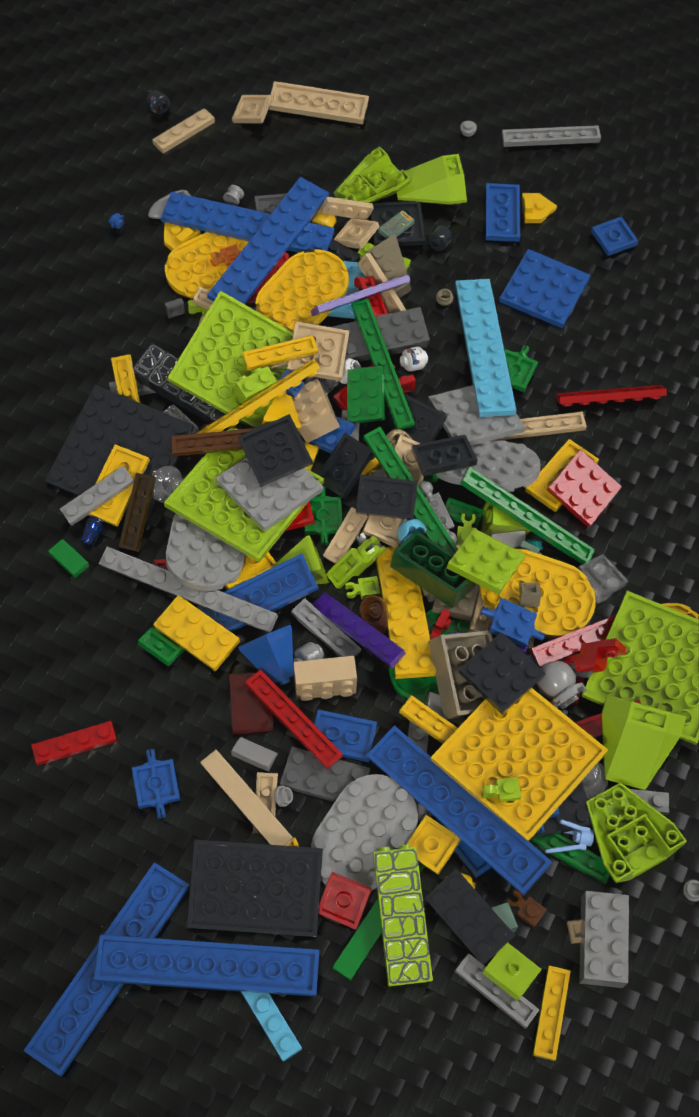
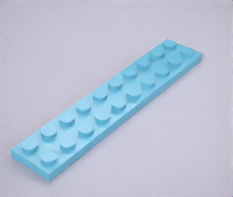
[455,279,516,417]

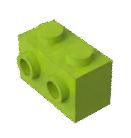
[233,366,277,404]

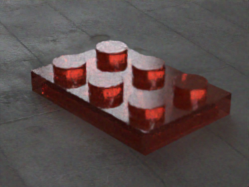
[229,673,274,734]

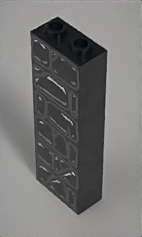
[133,343,229,431]

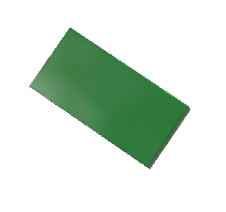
[48,539,89,578]

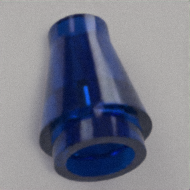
[80,516,104,545]

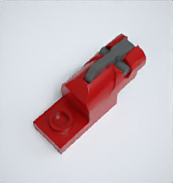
[562,638,626,678]

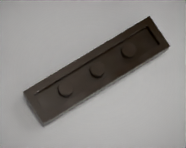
[119,473,156,552]

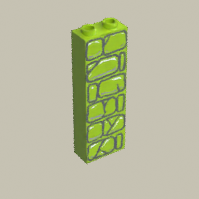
[373,844,433,987]

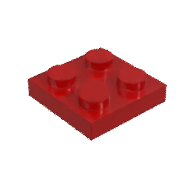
[318,872,372,929]

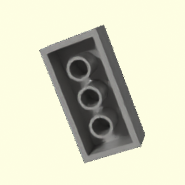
[579,891,629,988]

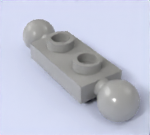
[418,481,457,544]

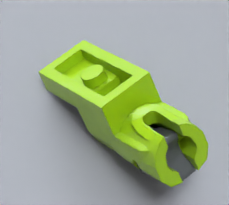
[326,536,386,589]

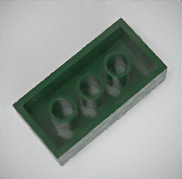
[390,531,476,609]

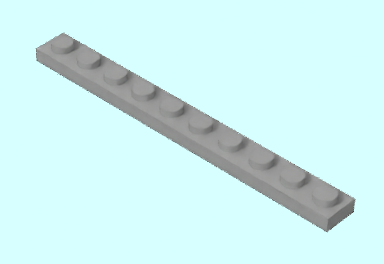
[99,547,278,633]

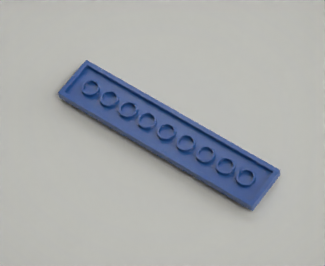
[207,177,329,305]
[161,192,334,253]
[366,726,552,896]
[24,862,190,1077]
[94,935,319,996]

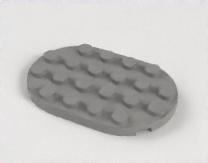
[436,440,540,492]
[166,514,245,591]
[311,774,418,891]

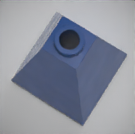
[238,625,294,686]

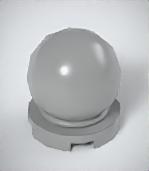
[536,661,587,709]

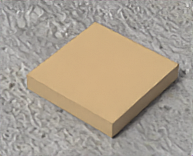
[232,95,272,123]
[334,218,380,249]

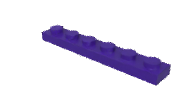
[312,592,406,668]

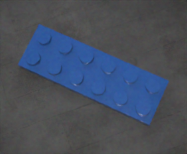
[197,553,319,632]

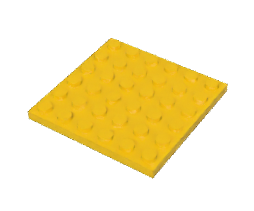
[431,688,608,841]

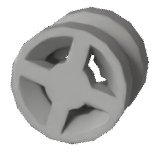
[223,185,244,206]

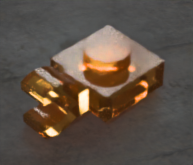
[210,244,240,266]

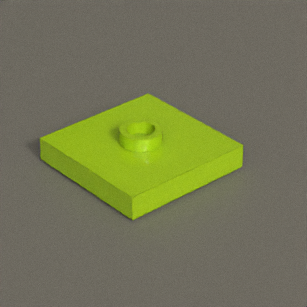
[482,943,541,1002]

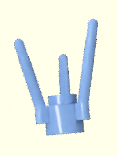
[545,820,594,853]

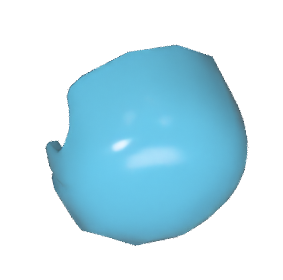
[397,519,426,545]

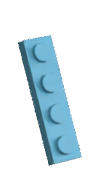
[241,991,302,1062]

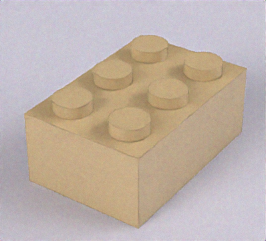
[292,378,340,443]
[294,656,357,701]

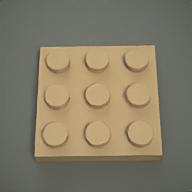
[287,322,349,381]

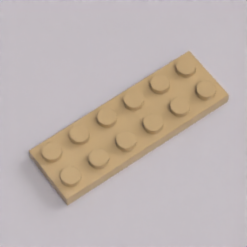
[268,81,369,124]
[362,435,424,548]

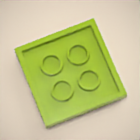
[447,528,526,595]

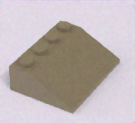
[428,630,493,720]

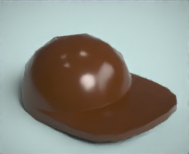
[359,595,388,635]

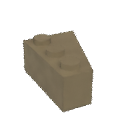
[366,234,411,298]

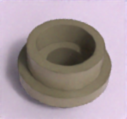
[436,289,453,306]

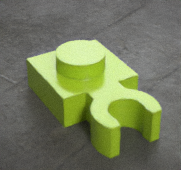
[456,513,477,546]
[345,576,380,599]

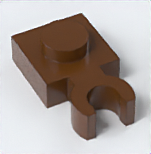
[506,890,547,928]

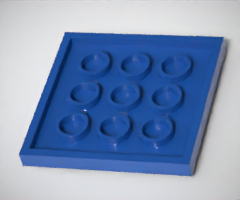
[499,249,591,328]

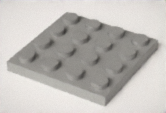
[428,385,525,446]
[216,457,324,532]

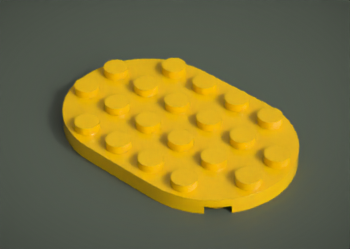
[165,232,249,299]
[256,249,349,333]
[479,549,596,638]

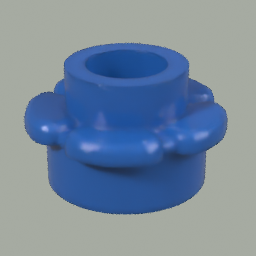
[109,213,124,229]

